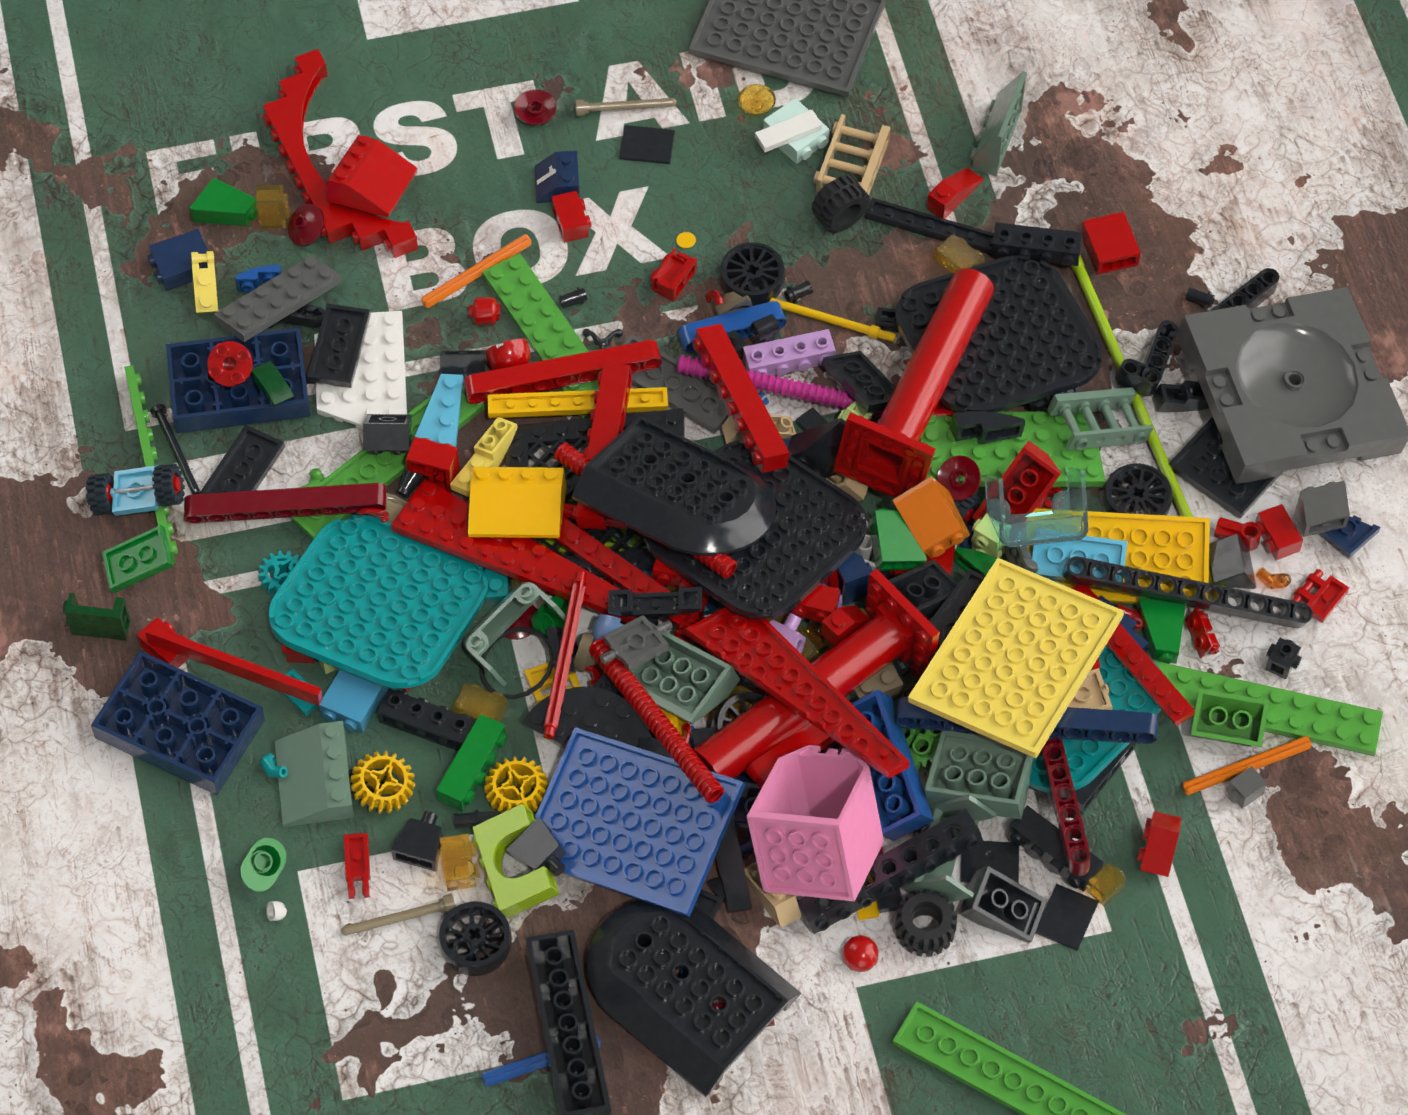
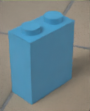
[319,669,389,733]

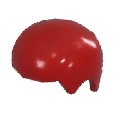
[842,935,879,973]

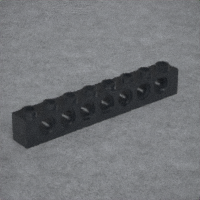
[797,809,984,934]

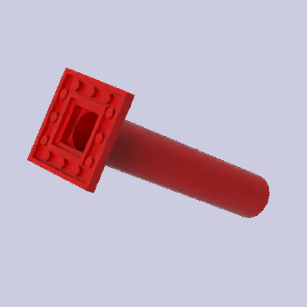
[833,268,994,498]
[693,569,940,779]

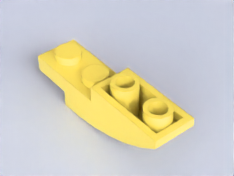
[450,417,517,497]

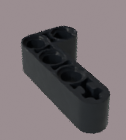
[1115,320,1178,396]

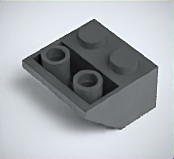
[1294,481,1350,537]

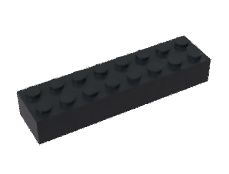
[526,930,611,1115]

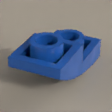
[235,265,282,293]

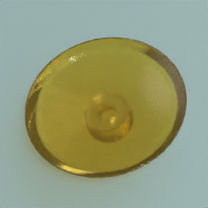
[738,84,776,115]

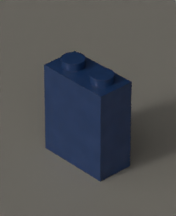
[147,229,208,291]

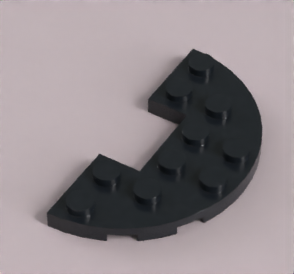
[522,687,652,747]

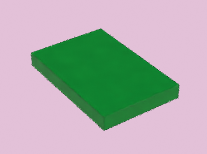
[102,525,173,593]

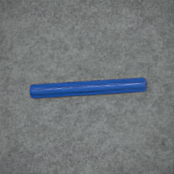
[482,1034,601,1087]

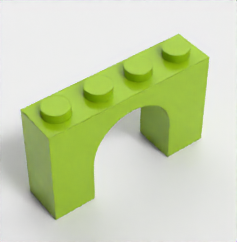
[472,804,560,918]

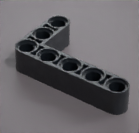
[1210,268,1280,311]

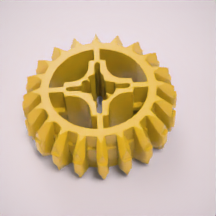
[350,750,415,814]
[484,756,549,813]

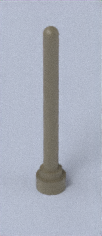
[575,98,677,117]
[341,894,455,936]

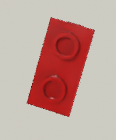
[1185,607,1220,659]

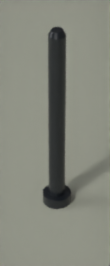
[150,404,200,494]

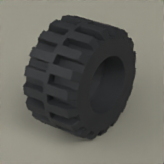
[811,175,870,233]
[895,889,957,957]

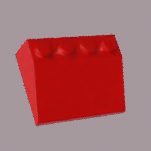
[327,135,418,217]

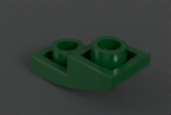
[251,361,294,407]

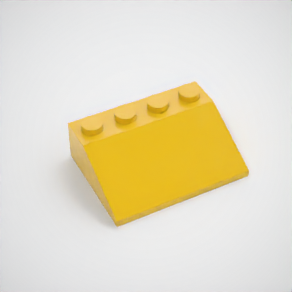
[468,467,567,538]

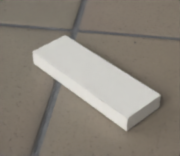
[755,110,822,152]

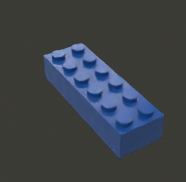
[851,690,934,841]

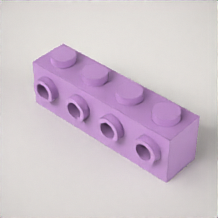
[743,329,836,376]

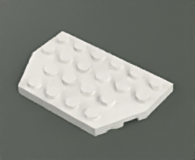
[314,311,407,430]

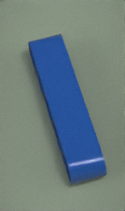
[677,301,787,353]

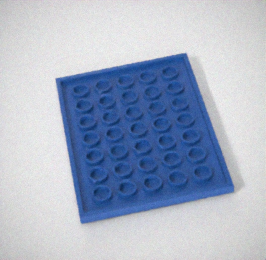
[535,727,745,917]

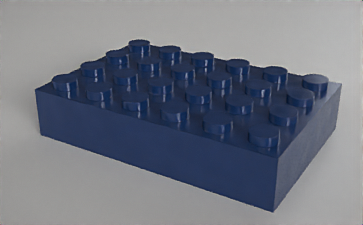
[166,328,311,433]
[91,651,265,795]

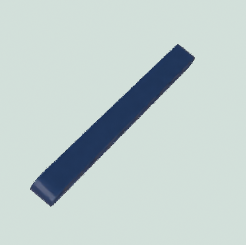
[896,697,1159,744]

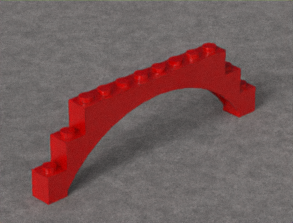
[262,49,418,258]

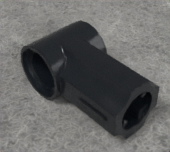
[751,314,780,344]

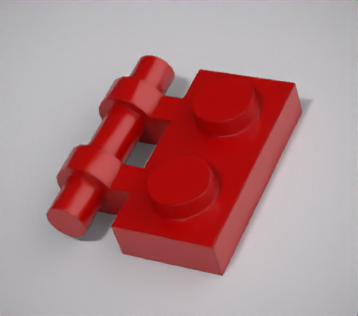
[1291,569,1350,623]

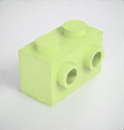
[970,513,1010,558]

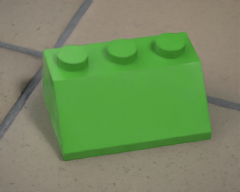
[1189,688,1270,747]

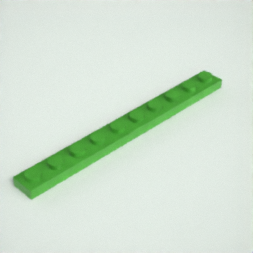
[124,365,178,564]

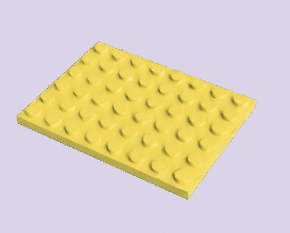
[908,558,1124,758]

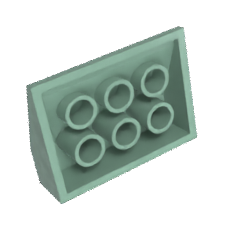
[970,71,1027,176]
[630,632,740,725]
[275,721,355,827]
[925,731,1033,819]

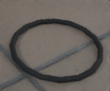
[479,627,554,699]

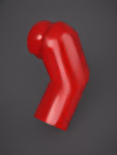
[1116,604,1144,631]

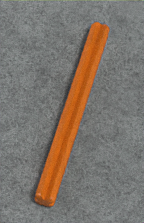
[421,234,532,308]
[1182,736,1312,795]

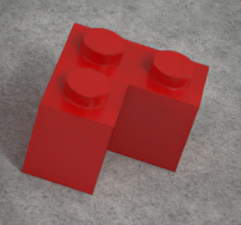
[406,437,460,494]
[1137,811,1182,877]

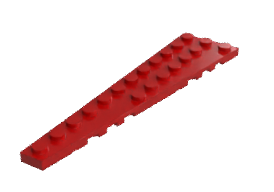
[391,479,638,623]
[686,607,909,779]

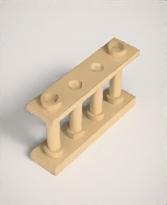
[813,114,891,195]

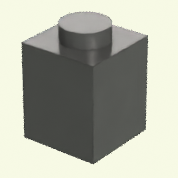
[1227,766,1267,809]

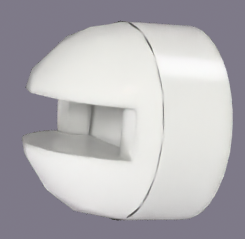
[266,901,287,921]

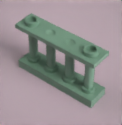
[1047,387,1153,450]

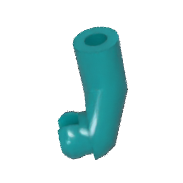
[260,753,288,778]

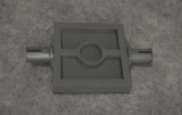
[600,615,673,671]

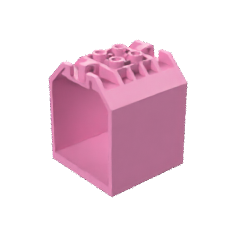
[747,745,884,902]

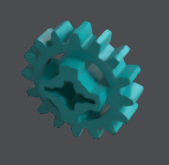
[258,550,299,595]

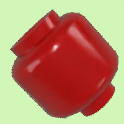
[469,297,500,326]

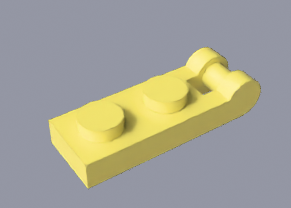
[191,251,218,314]

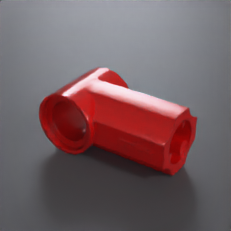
[1214,517,1261,551]

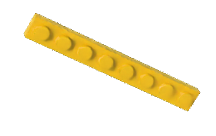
[488,387,668,418]

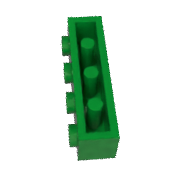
[436,714,508,812]

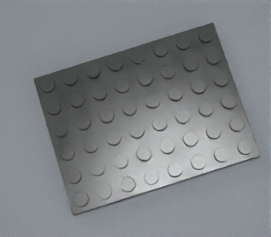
[689,0,886,97]

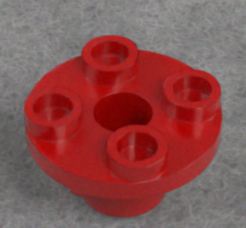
[207,341,253,386]

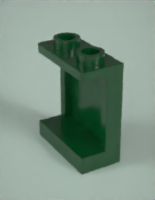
[63,593,131,641]

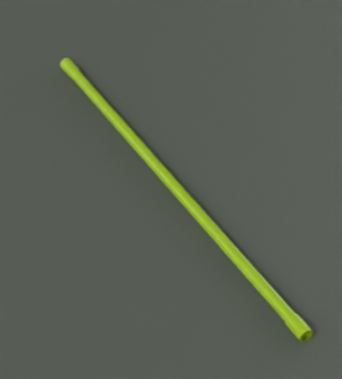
[1071,255,1225,587]

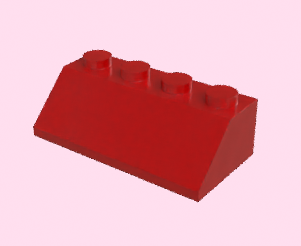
[972,440,1061,538]

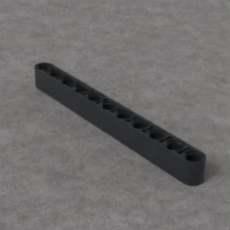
[1062,556,1313,628]

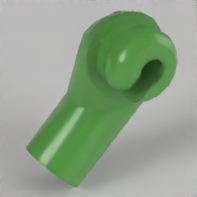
[299,468,324,488]

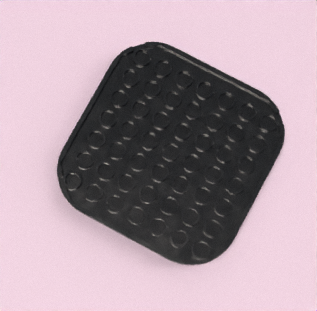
[895,255,1103,413]
[644,440,867,619]

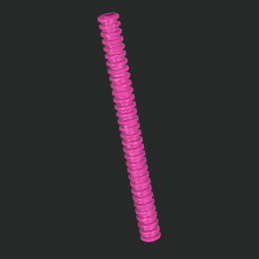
[677,354,884,418]

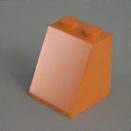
[893,476,970,558]

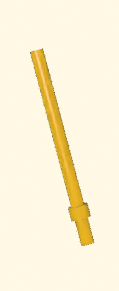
[770,298,897,342]

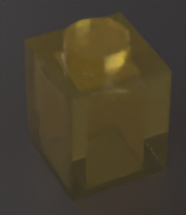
[1087,863,1126,907]

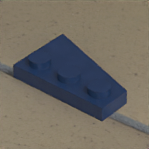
[1319,515,1381,558]

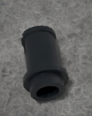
[784,280,813,303]
[1186,286,1215,308]
[559,287,588,309]

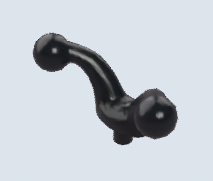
[582,328,623,349]

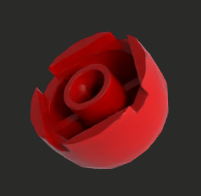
[485,339,531,370]

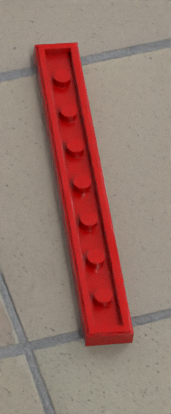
[145,625,323,706]

